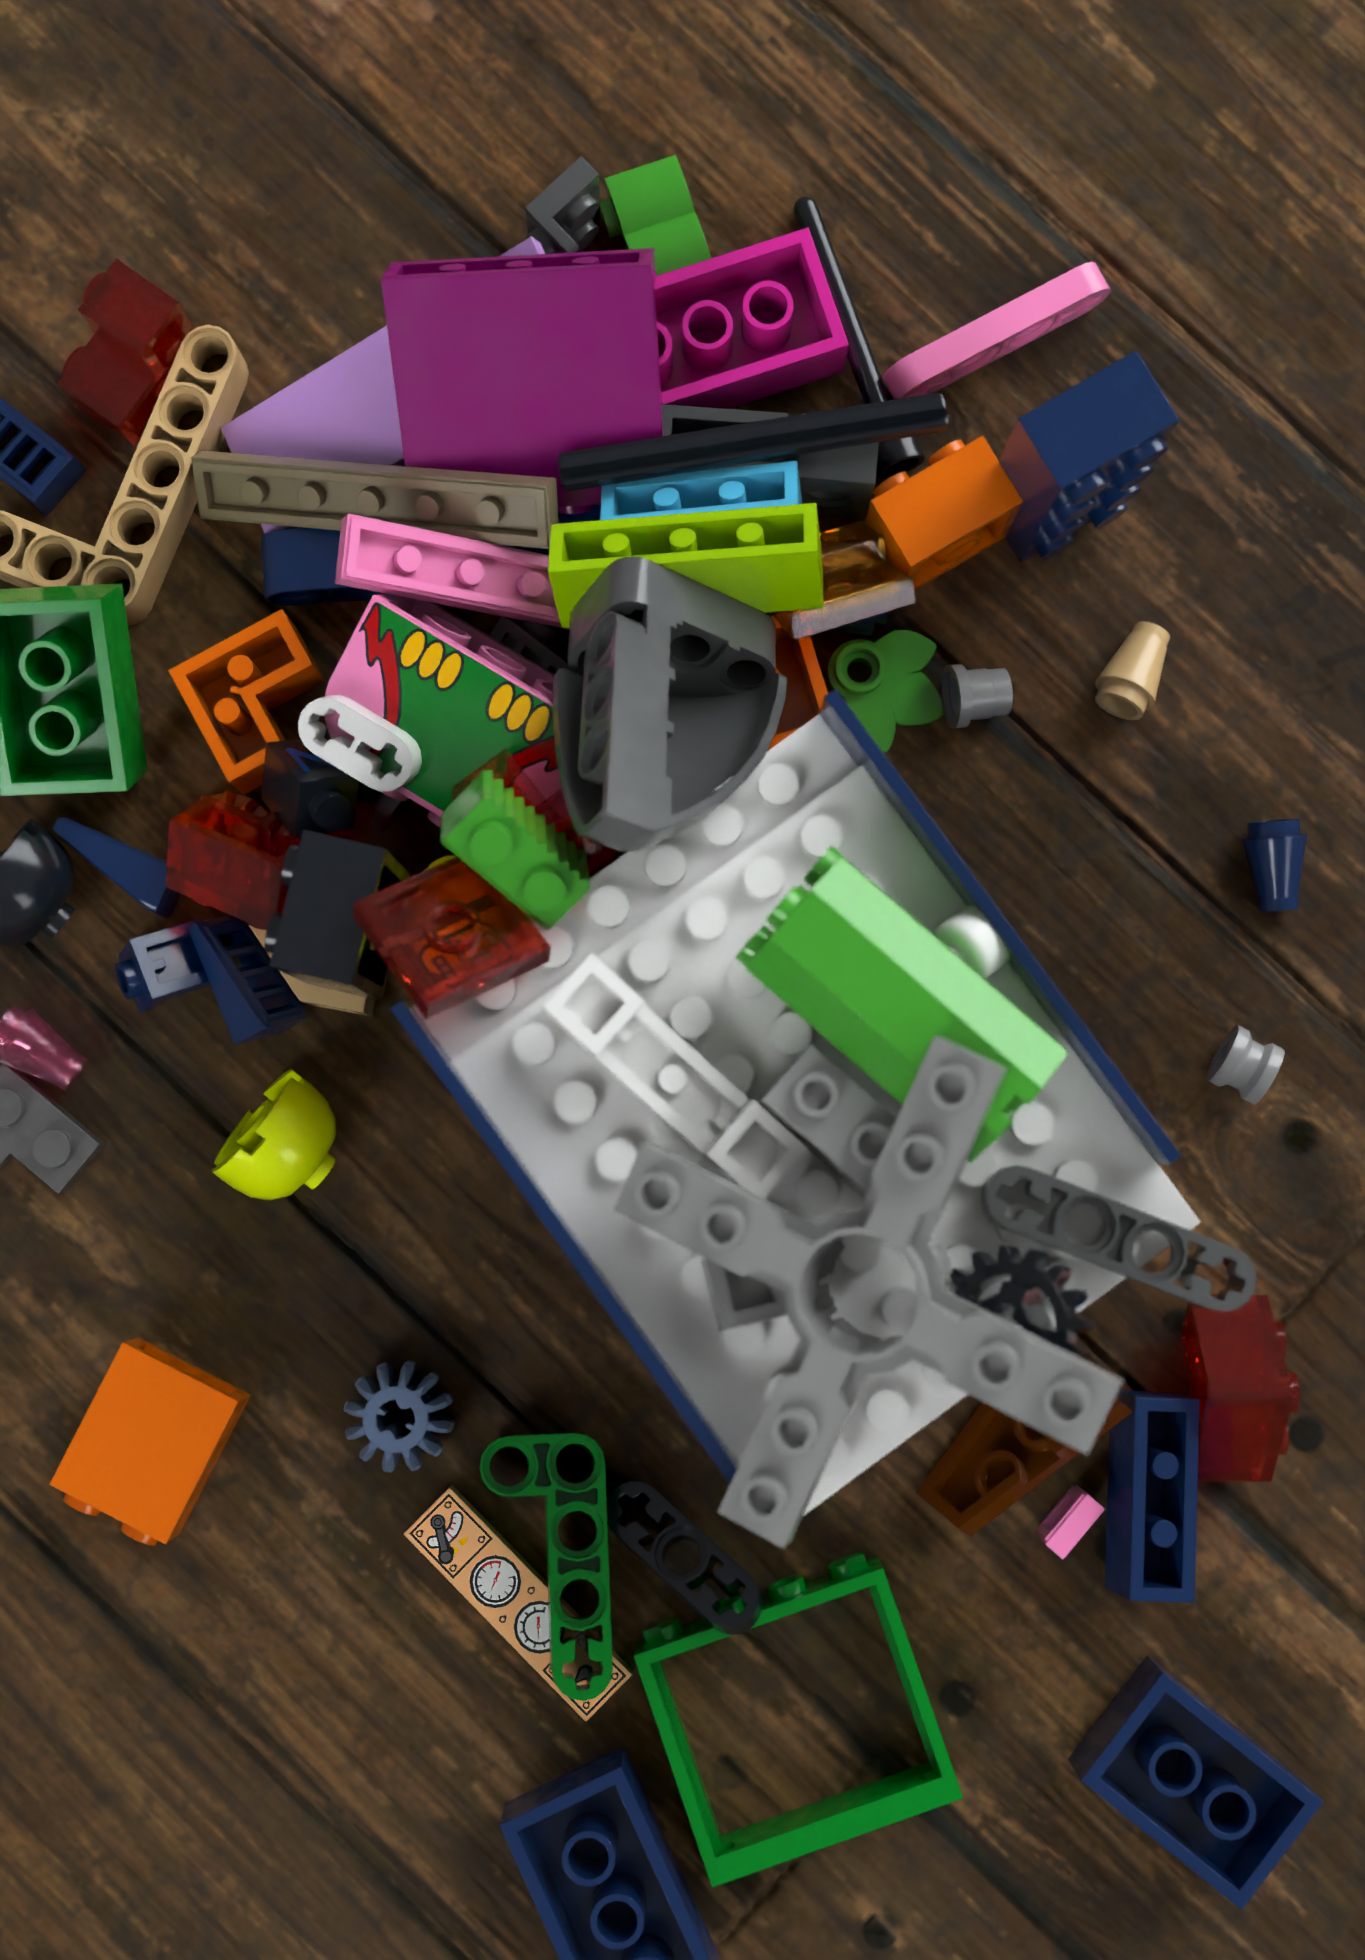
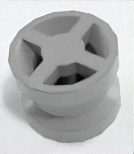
[1206,1025,1285,1105]

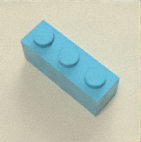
[600,461,803,520]

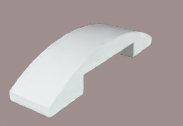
[541,953,808,1199]

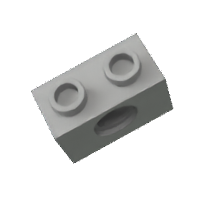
[758,1044,896,1199]

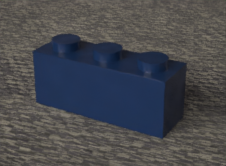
[1105,1390,1200,1603]

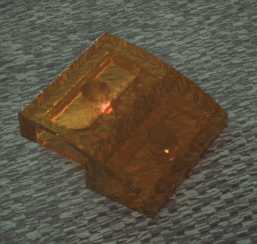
[771,521,916,640]

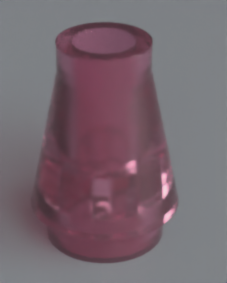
[0,1004,87,1091]

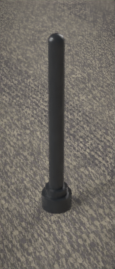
[793,197,925,479]

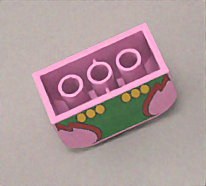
[325,593,569,828]

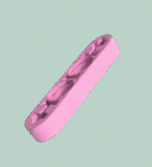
[882,262,1111,399]

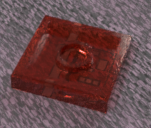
[353,857,551,1020]

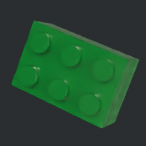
[0,584,148,796]

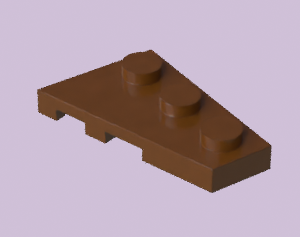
[916,1398,1133,1536]

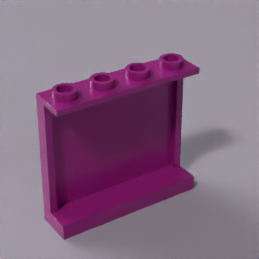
[381,248,664,514]

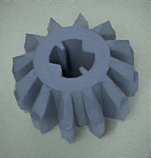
[344,1360,455,1473]

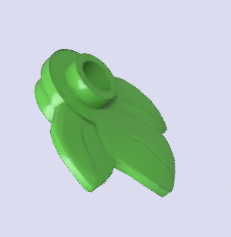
[828,630,945,753]

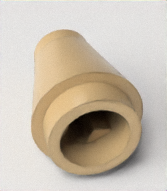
[1095,621,1170,720]

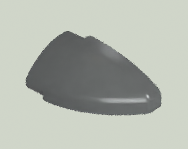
[553,557,787,851]

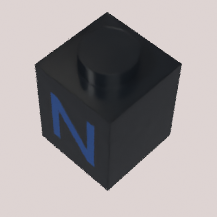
[261,734,359,838]

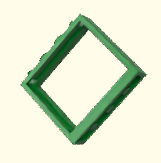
[633,1553,963,1888]

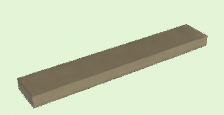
[191,451,559,549]

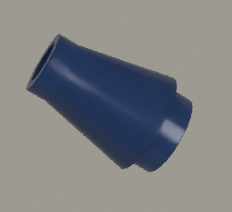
[1242,819,1307,911]

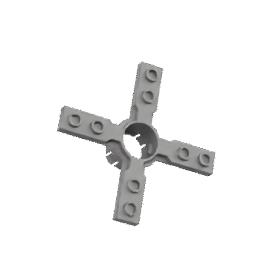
[613,1036,1124,1549]

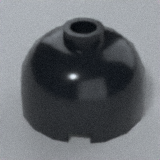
[0,818,75,947]

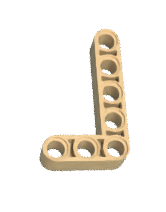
[0,325,249,626]

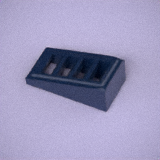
[0,397,87,516]
[53,817,189,918]
[188,913,307,1045]

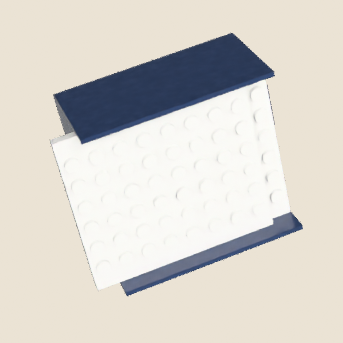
[390,689,1201,1516]

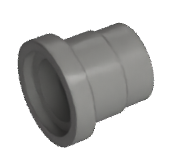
[941,664,1013,728]

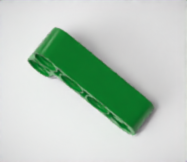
[480,1433,613,1701]

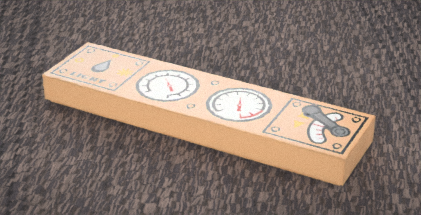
[404,1485,633,1722]

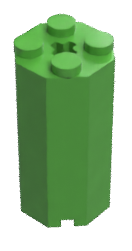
[735,846,1068,1163]

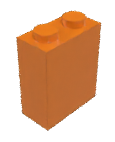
[49,1337,251,1546]

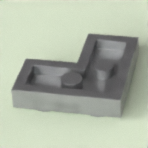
[0,1063,106,1194]

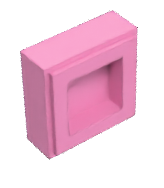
[1035,1484,1105,1559]

